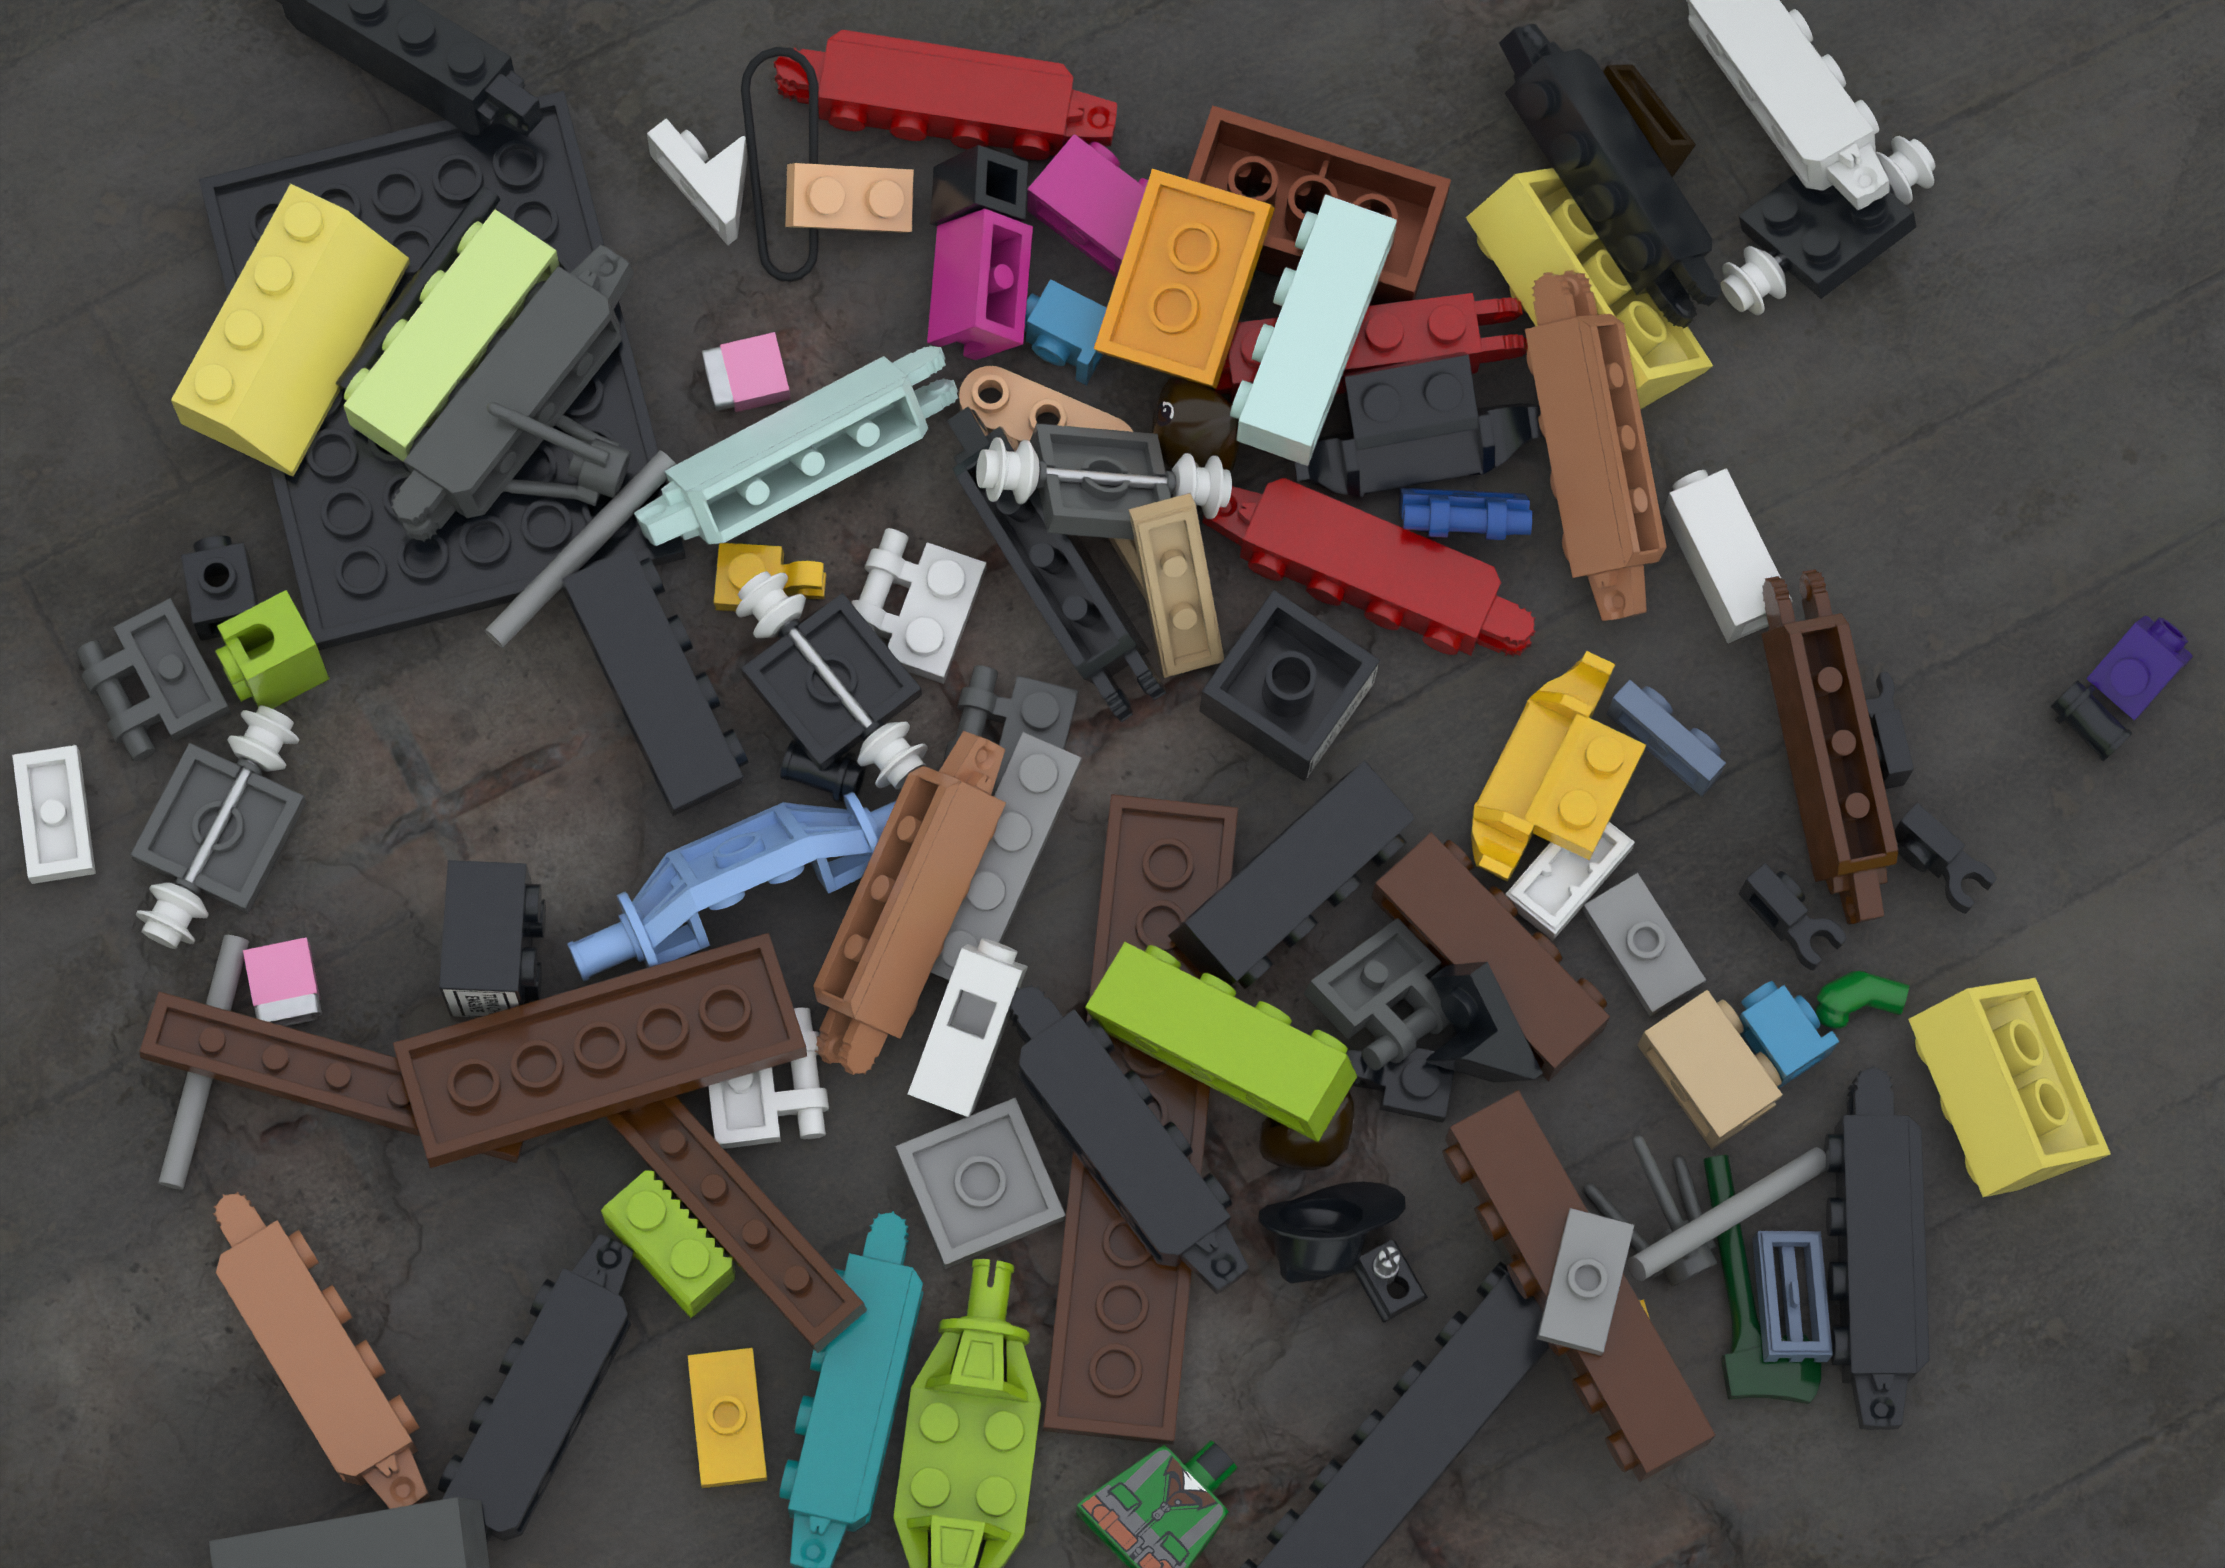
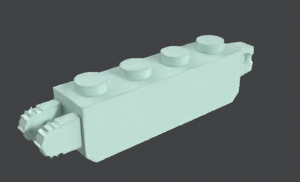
[634,345,959,546]

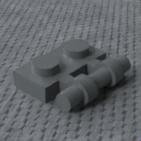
[76,598,231,762]
[943,665,1079,796]
[1304,918,1452,1070]

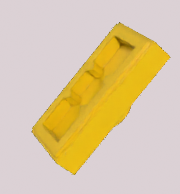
[687,1348,767,1488]

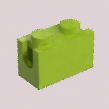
[215,590,329,709]

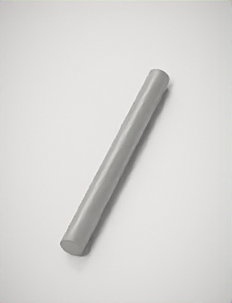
[484,450,676,648]
[158,935,249,1190]
[1627,1147,1826,1281]

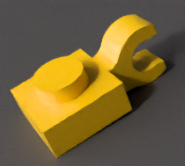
[714,543,827,611]

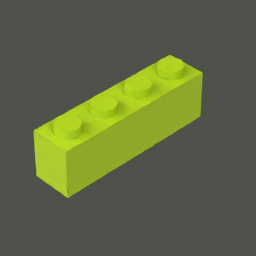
[1085,942,1357,1142]

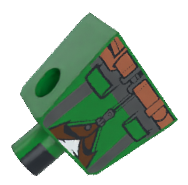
[1076,1440,1238,1568]

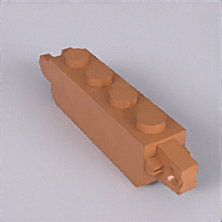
[1525,270,1667,621]
[813,731,1006,1075]
[213,1192,430,1509]

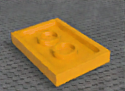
[1094,169,1275,389]

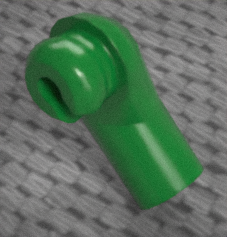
[1815,971,1909,1029]

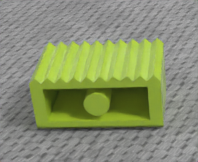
[601,1170,735,1318]

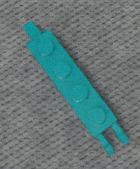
[779,1211,924,1568]

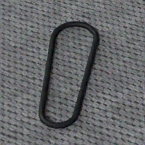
[741,47,819,282]

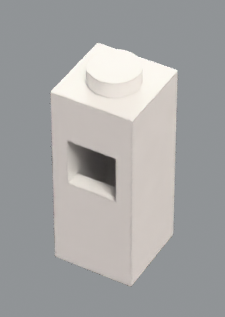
[1663,468,1793,643]
[908,938,1028,1117]

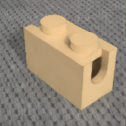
[1637,990,1783,1150]

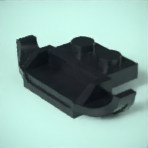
[1294,352,1544,497]

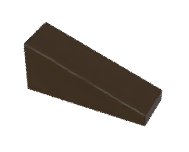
[1603,65,1696,177]

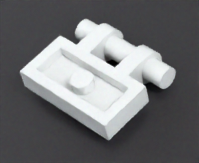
[851,528,986,684]
[708,1007,829,1149]

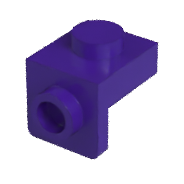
[2086,615,2193,720]

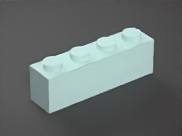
[1230,194,1397,466]

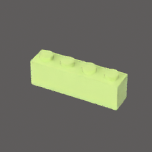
[343,209,560,462]

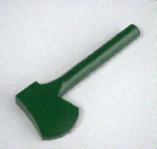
[1703,1155,1821,1404]

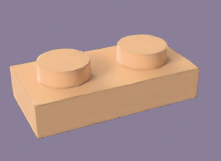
[785,163,914,233]

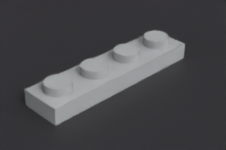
[930,732,1083,981]

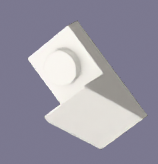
[647,118,748,245]

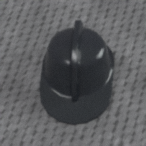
[1258,1181,1406,1284]

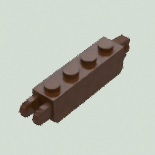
[1761,569,1898,924]

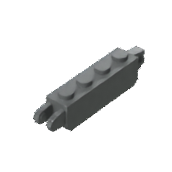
[391,244,635,542]

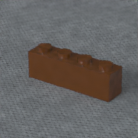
[1371,832,1610,1082]

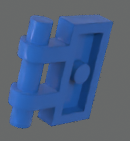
[1399,487,1532,540]

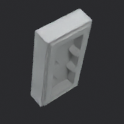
[1582,873,1706,1017]
[1537,1208,1634,1356]

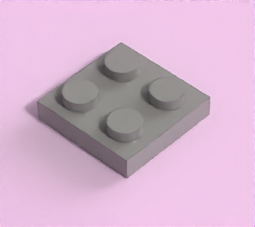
[895,1097,1066,1269]

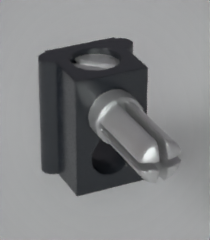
[1352,1239,1428,1323]

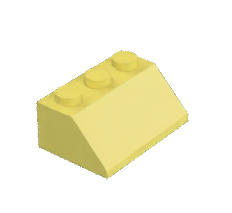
[1908,978,2111,1198]

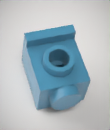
[1024,279,1107,386]
[1739,981,1839,1089]

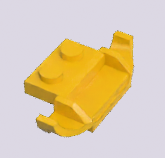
[1471,651,1646,881]

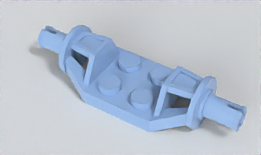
[567,792,896,981]

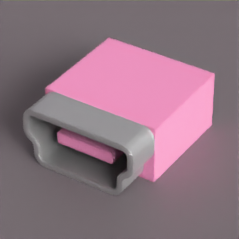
[702,332,790,413]
[243,937,322,1026]

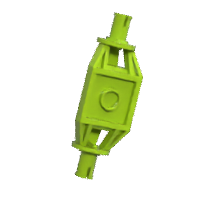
[893,1259,1041,1568]

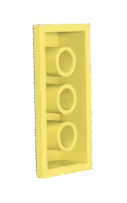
[1466,168,1713,409]
[171,184,410,477]

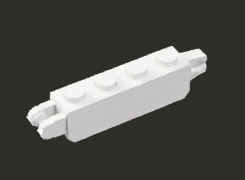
[1686,0,1890,210]

